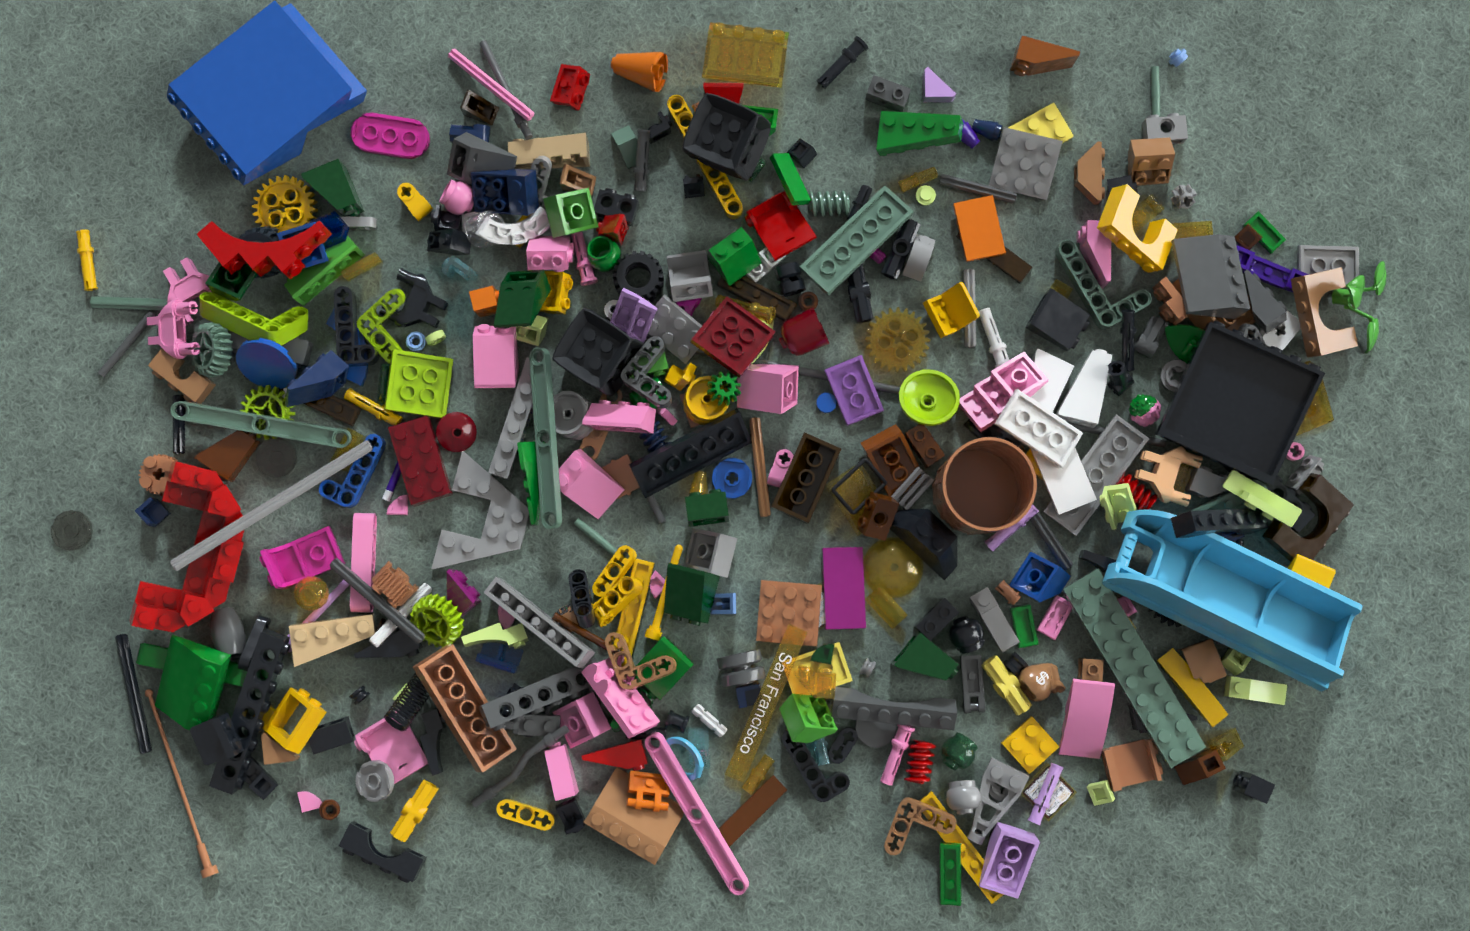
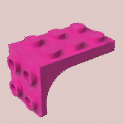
[259,526,345,589]

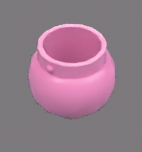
[439,179,474,215]

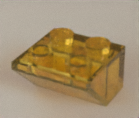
[793,666,836,699]

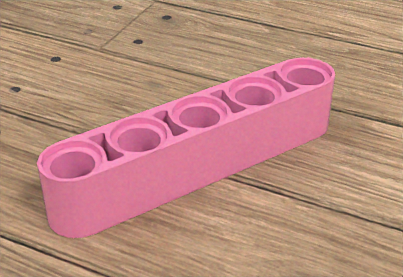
[350,513,377,613]

